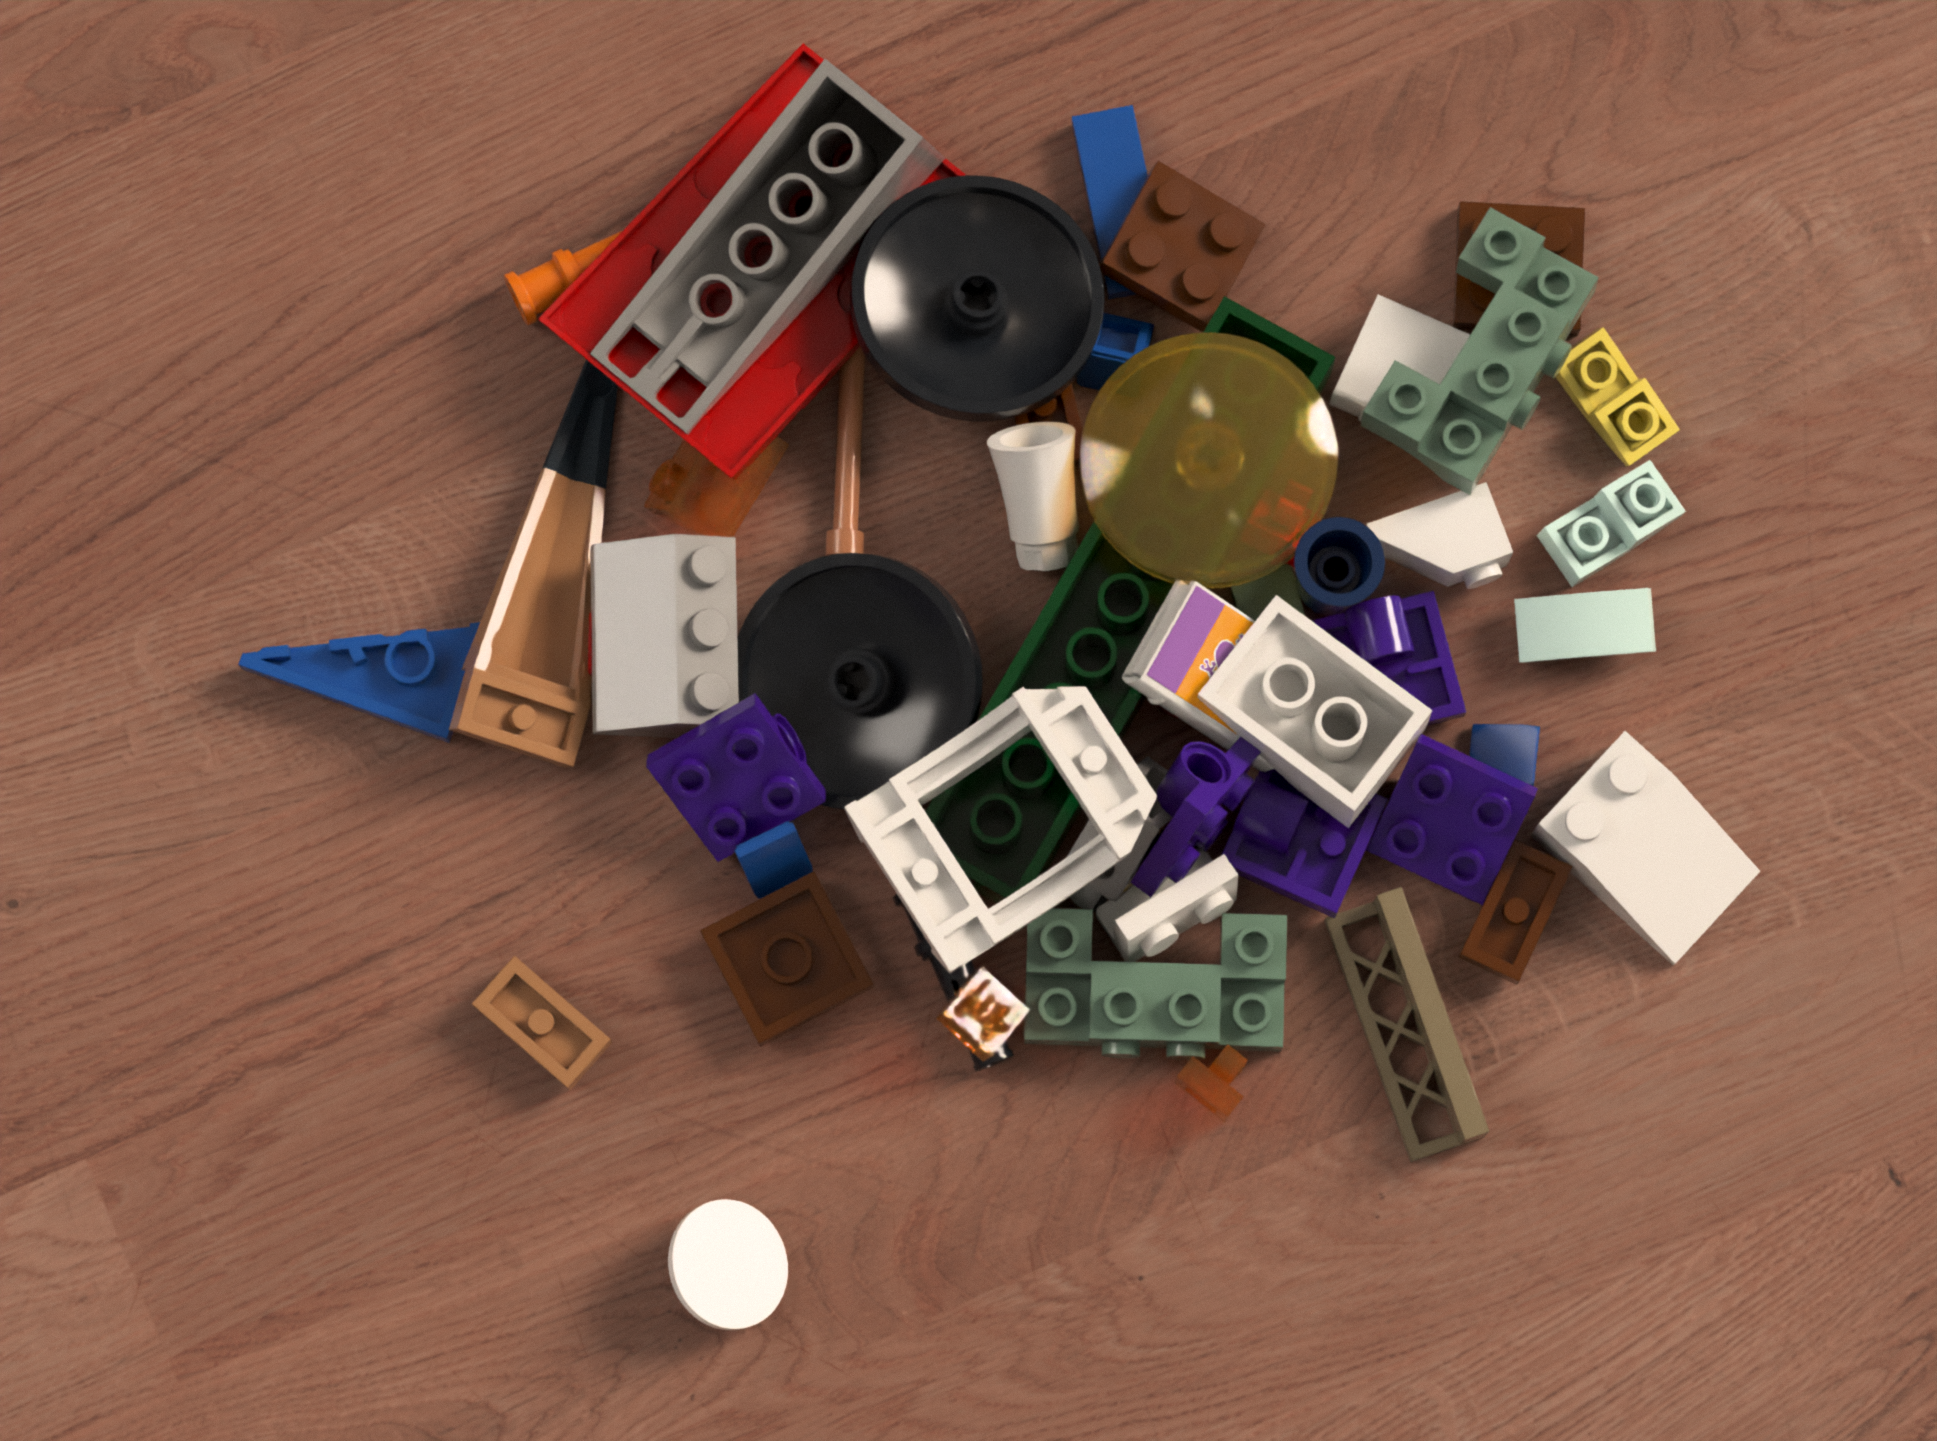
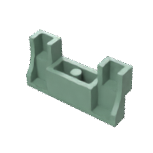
[1361,207,1599,495]
[1024,908,1287,1060]

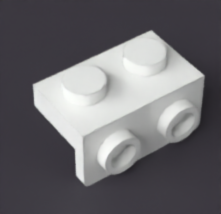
[1096,847,1238,962]

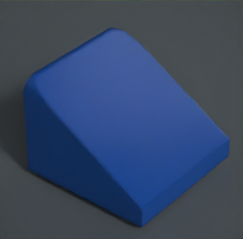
[1076,313,1154,398]
[1469,724,1540,786]
[734,821,813,899]

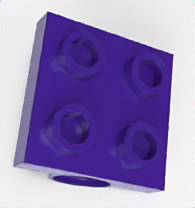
[1312,591,1466,726]
[646,693,826,862]
[1366,734,1538,905]
[1130,736,1261,898]
[1221,769,1388,918]

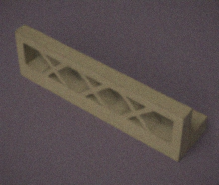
[1324,887,1490,1163]

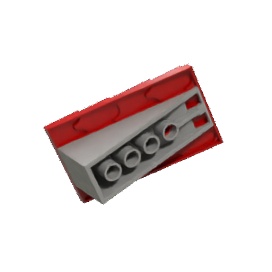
[538,43,966,480]

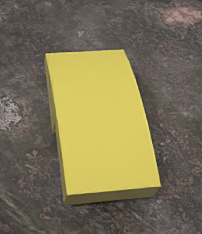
[1556,327,1680,466]

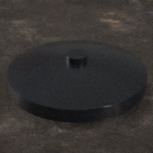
[850,175,1105,422]
[737,553,983,809]

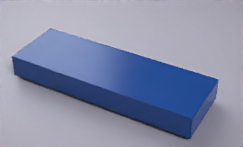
[1071,105,1148,300]

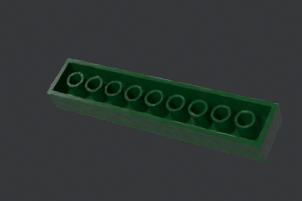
[925,296,1336,904]

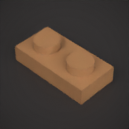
[472,956,613,1090]

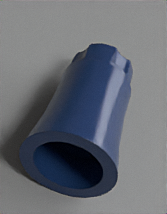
[1294,517,1385,616]

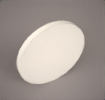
[668,1199,788,1330]

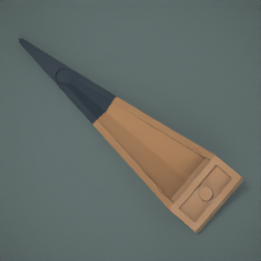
[449,359,618,768]

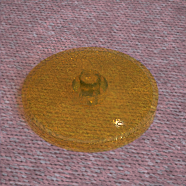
[1080,332,1338,588]

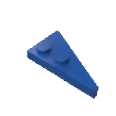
[238,622,480,743]

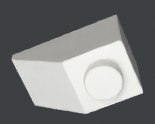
[1366,482,1513,589]

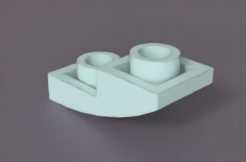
[1537,460,1686,587]
[1514,588,1656,663]

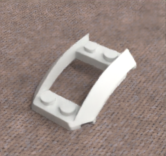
[844,687,1157,973]

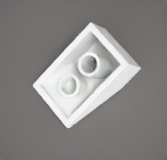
[1197,595,1432,828]
[1531,731,1760,966]

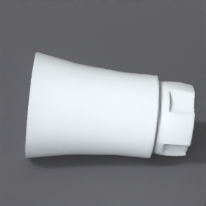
[987,422,1079,571]

